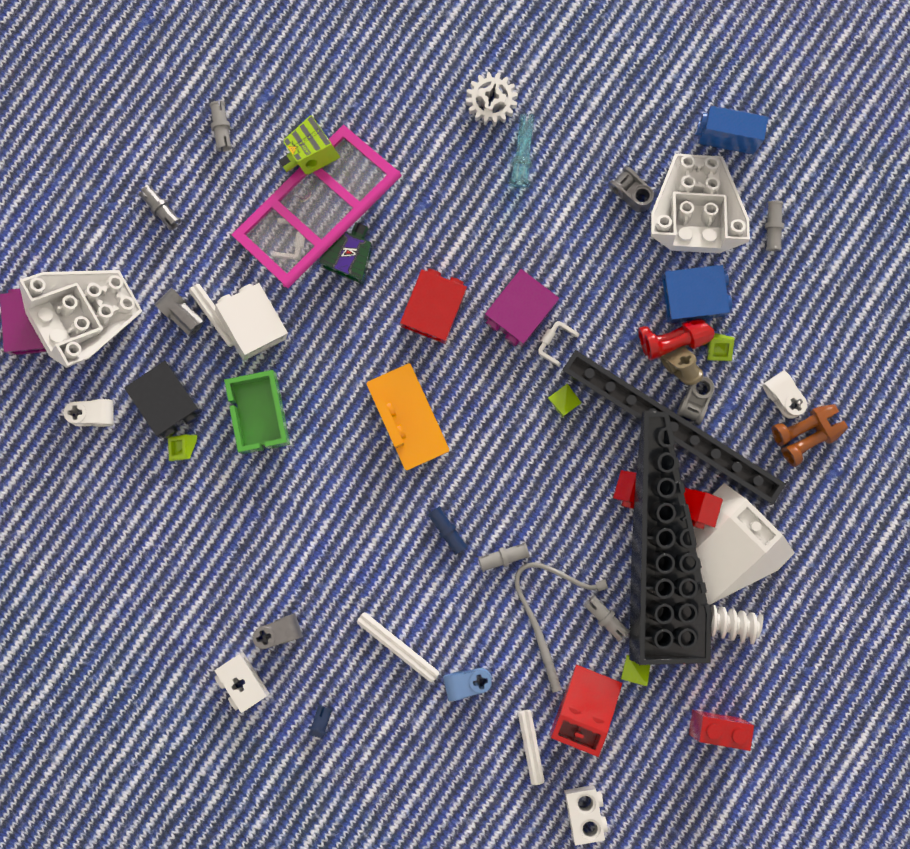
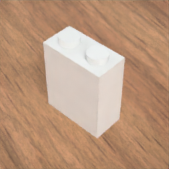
[215,283,288,361]

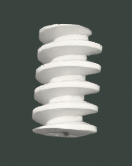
[711,605,763,645]

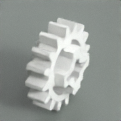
[466,72,518,126]

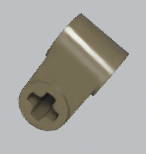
[660,346,703,385]

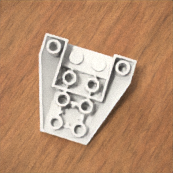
[651,154,750,253]
[19,270,142,368]
[693,483,795,605]

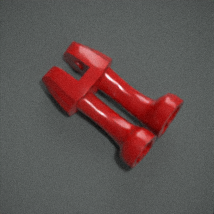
[638,318,715,361]

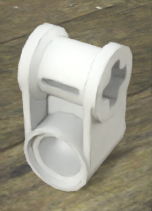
[762,371,807,419]
[64,399,114,427]

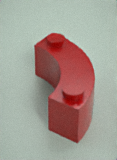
[613,470,723,530]

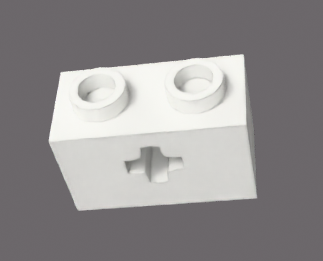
[214,652,270,713]

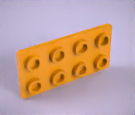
[366,363,449,471]

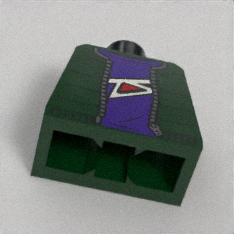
[319,222,372,285]

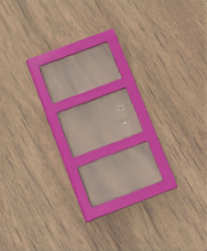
[231,124,402,288]

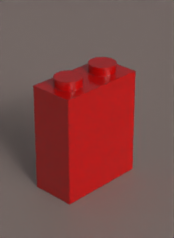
[400,269,467,344]
[689,709,754,751]

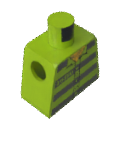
[278,115,340,175]

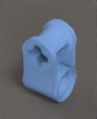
[443,668,492,701]

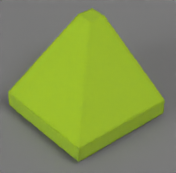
[707,333,735,361]
[548,384,582,417]
[168,434,197,461]
[621,655,650,686]

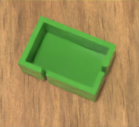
[224,370,290,455]

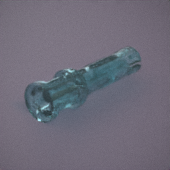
[508,113,535,188]

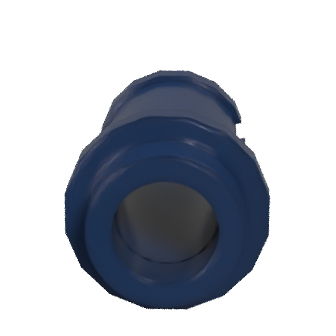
[308,705,333,739]

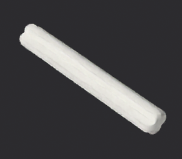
[357,613,439,683]

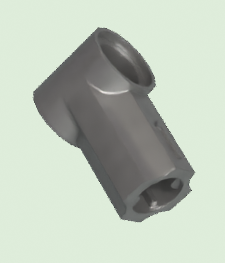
[154,287,204,337]

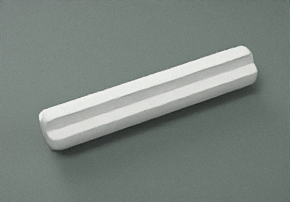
[189,284,234,347]
[518,710,545,785]

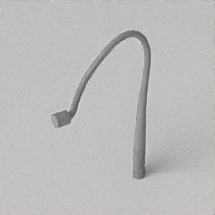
[515,562,608,693]

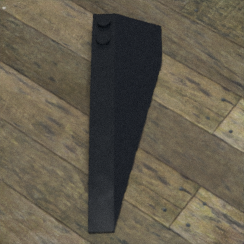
[629,412,712,665]

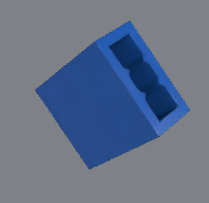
[695,106,768,155]
[661,265,732,324]

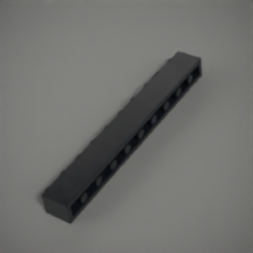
[560,350,786,506]

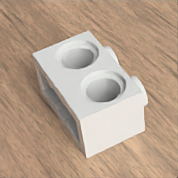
[564,785,608,846]

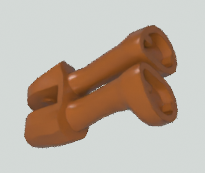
[771,404,849,467]

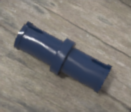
[427,506,468,555]

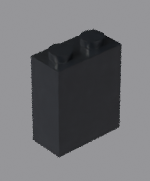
[124,360,202,439]

